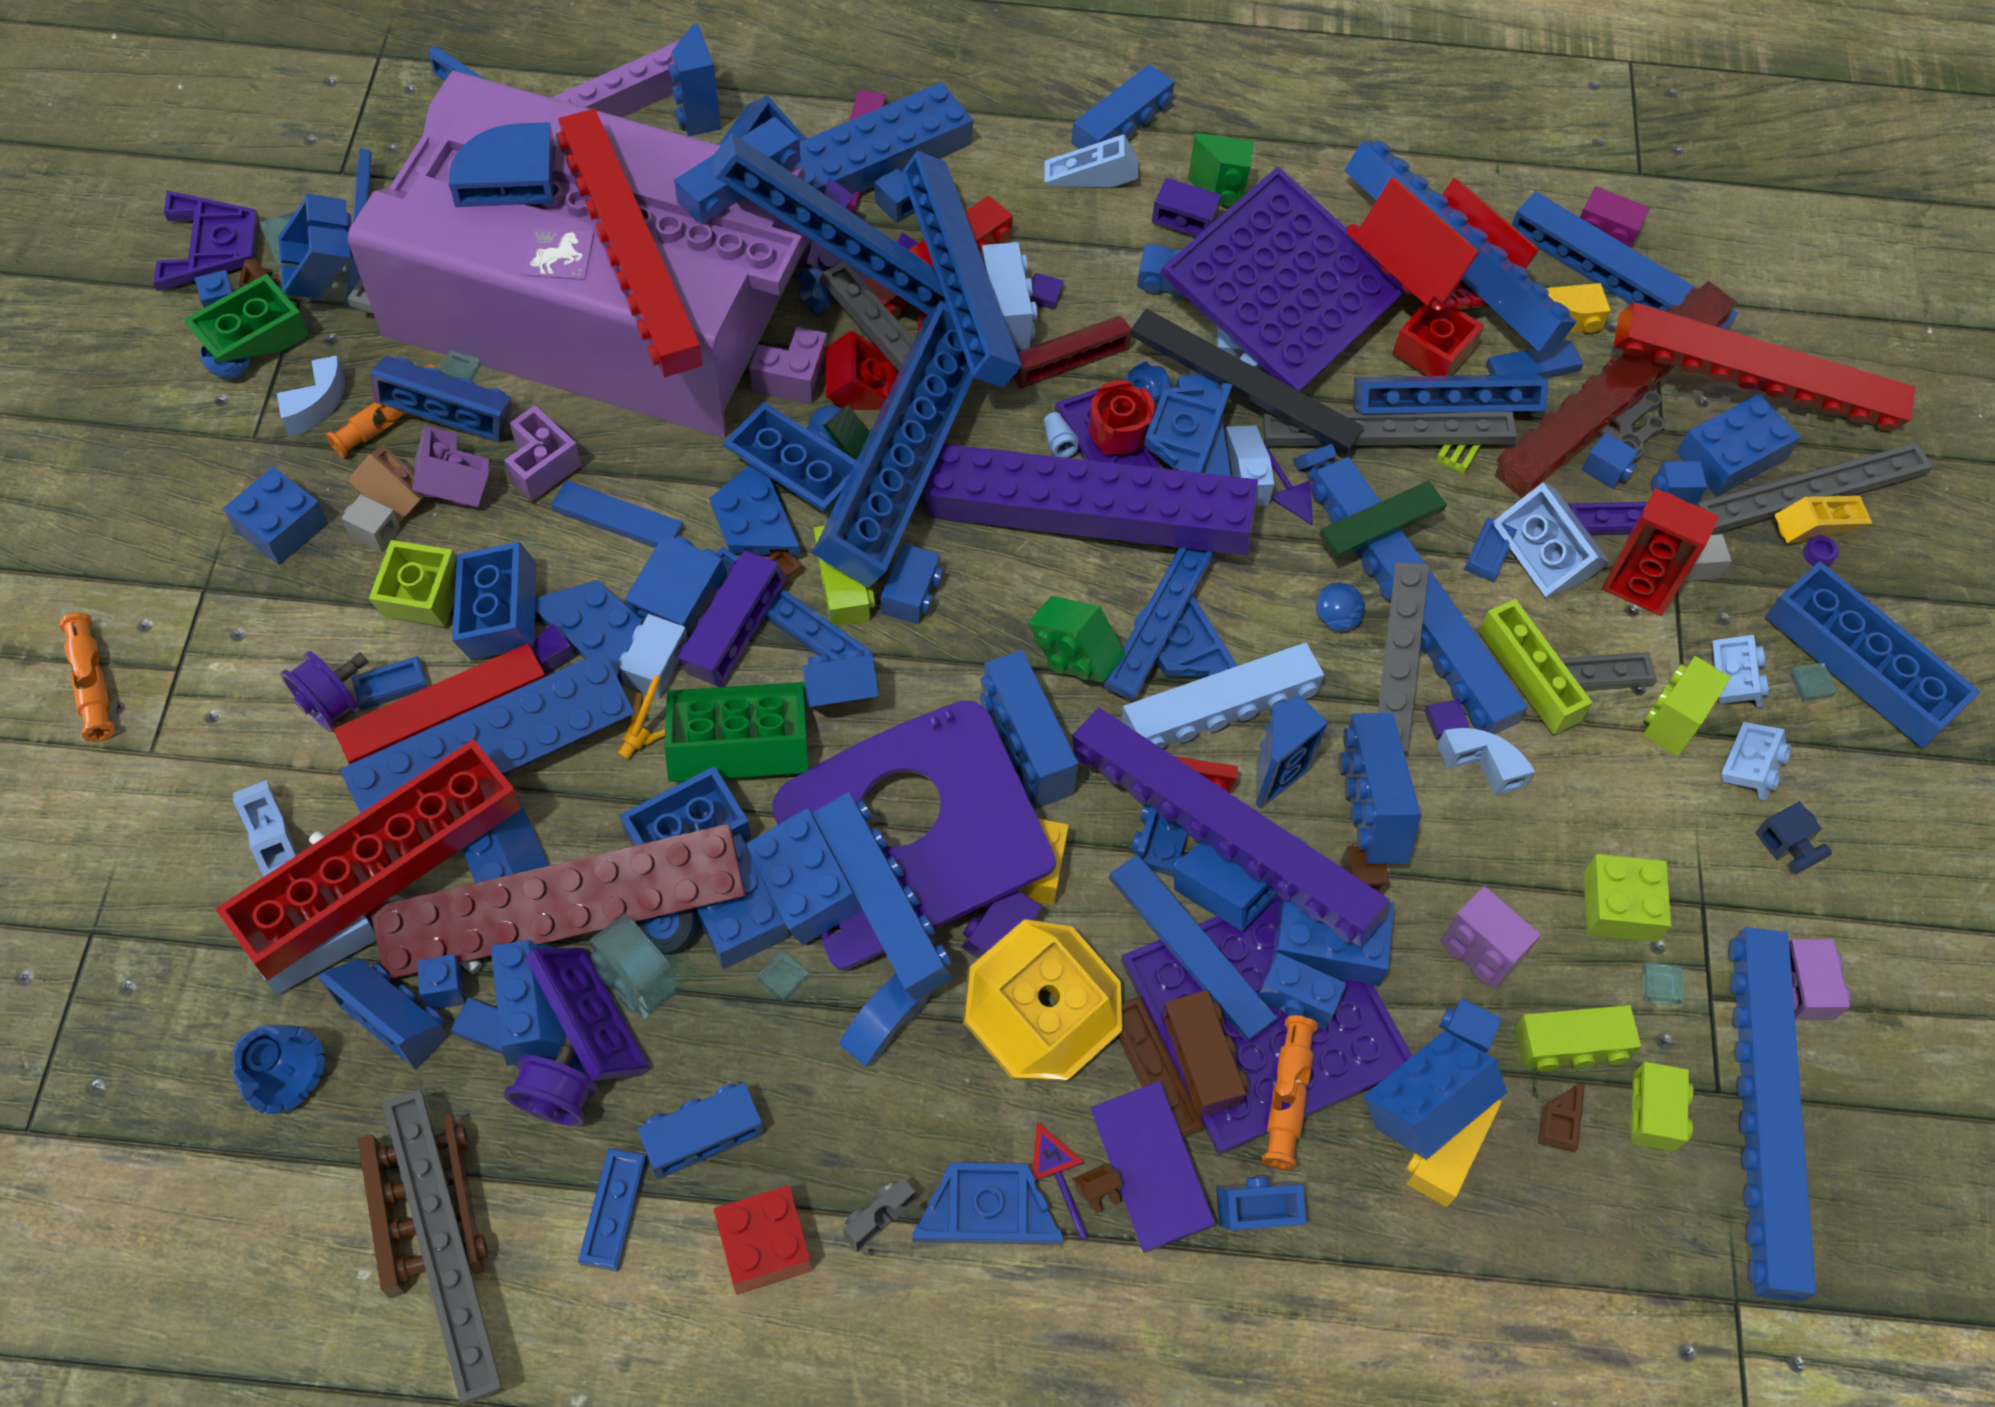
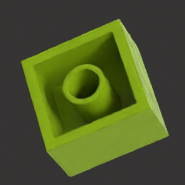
[369,540,457,627]
[1643,656,1731,756]
[1583,854,1671,942]

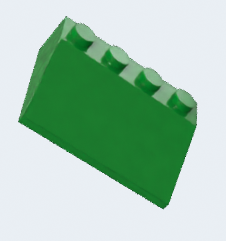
[664,682,808,782]

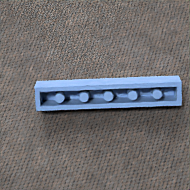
[1121,642,1324,749]

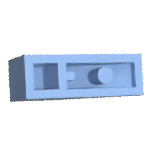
[1044,134,1138,187]
[1225,425,1275,507]

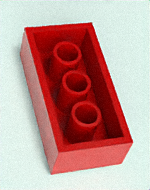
[1601,488,1719,617]

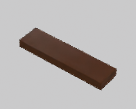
[1117,996,1204,1139]

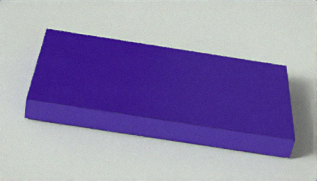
[1055,388,1160,468]
[525,948,650,1081]
[1090,1081,1216,1253]

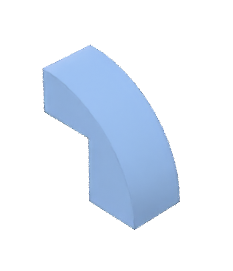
[277,356,345,437]
[1437,728,1535,796]
[233,780,297,877]

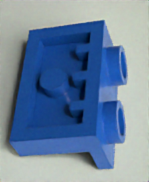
[1131,802,1187,877]

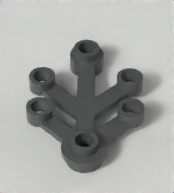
[1579,358,1665,461]

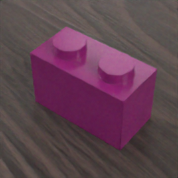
[1580,186,1650,248]

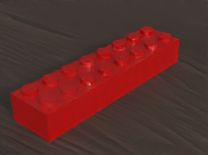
[215,739,522,981]

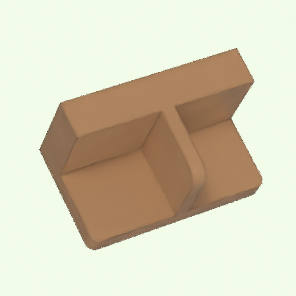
[348,445,426,523]

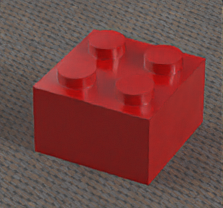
[1392,304,1484,376]
[713,1185,812,1295]

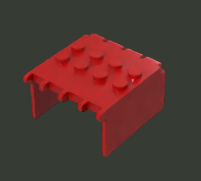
[1347,177,1540,311]

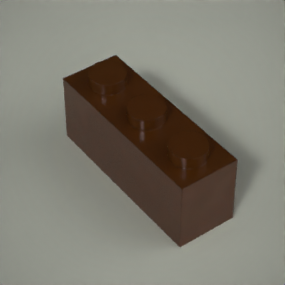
[1161,990,1248,1118]

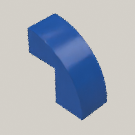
[838,974,933,1067]

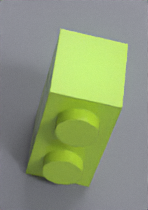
[1631,1061,1693,1152]

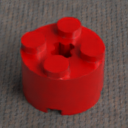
[1088,380,1155,456]

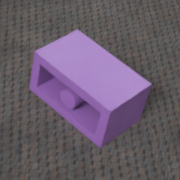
[1789,939,1851,1020]

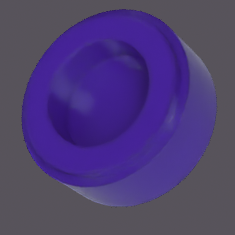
[1803,535,1839,567]

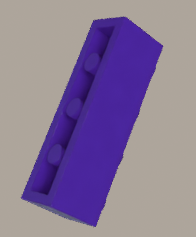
[678,550,786,687]

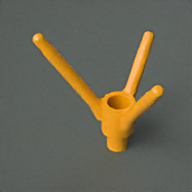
[617,675,665,760]

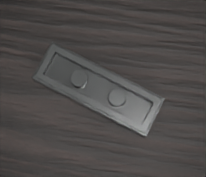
[1560,652,1657,691]

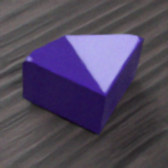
[531,623,574,674]

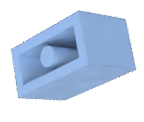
[618,614,688,698]

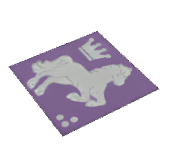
[522,226,594,279]

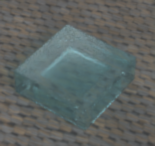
[439,350,481,381]
[1789,663,1837,702]
[757,950,809,1003]
[1642,963,1684,1005]

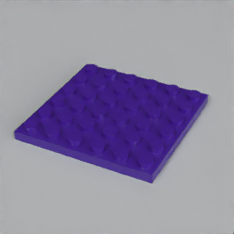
[1160,166,1406,392]
[1121,896,1413,1156]

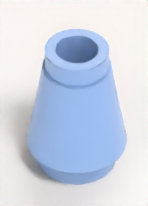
[1044,412,1079,458]

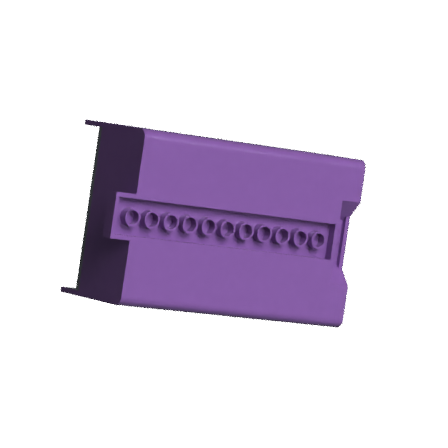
[347,71,809,438]

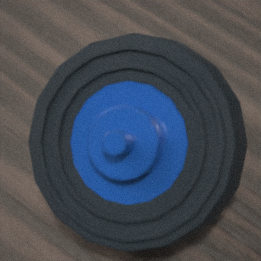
[633,908,699,955]

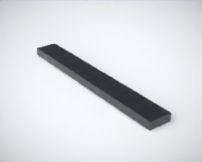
[1129,308,1363,454]

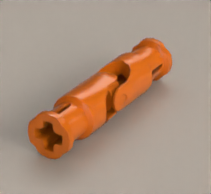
[326,364,436,458]
[59,612,116,742]
[1262,1015,1318,1171]

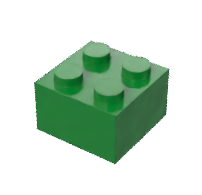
[1028,596,1126,683]

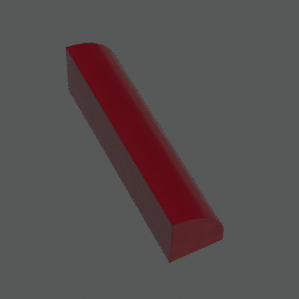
[1013,316,1131,389]

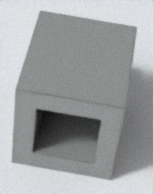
[341,494,400,552]
[1684,534,1732,581]

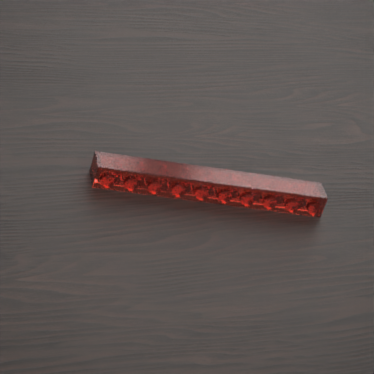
[1495,280,1737,499]

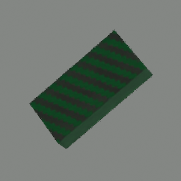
[822,405,870,460]

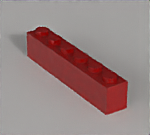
[863,195,1013,318]
[333,643,545,765]

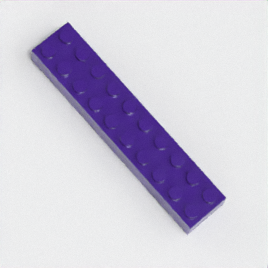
[925,444,1258,556]

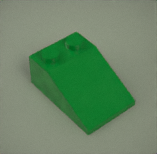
[183,274,309,363]

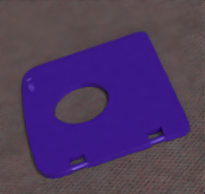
[772,701,1057,970]

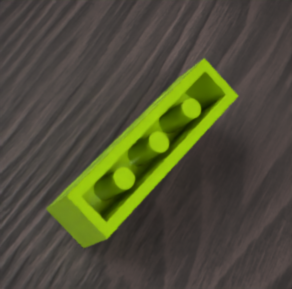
[1478,598,1593,735]

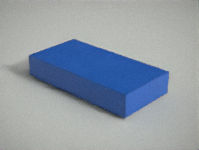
[1464,517,1517,582]
[351,656,428,710]

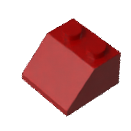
[826,330,896,410]

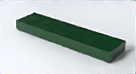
[1319,480,1447,559]

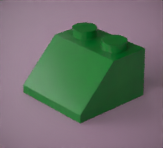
[1188,133,1254,207]

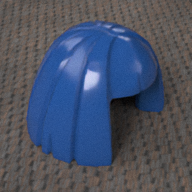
[232,1024,325,1114]

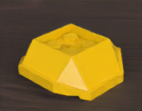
[963,919,1122,1081]

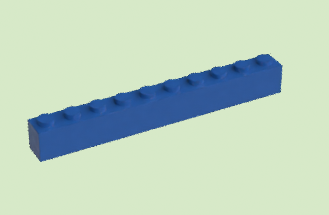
[712,133,948,315]
[1344,140,1577,352]
[901,150,1021,387]
[1311,457,1528,735]
[1729,927,1816,1302]

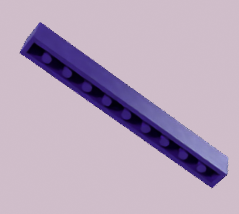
[1072,707,1390,948]

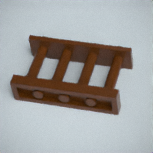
[357,1113,488,1298]

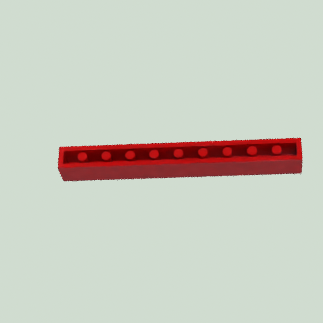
[556,108,703,378]
[1613,302,1915,431]

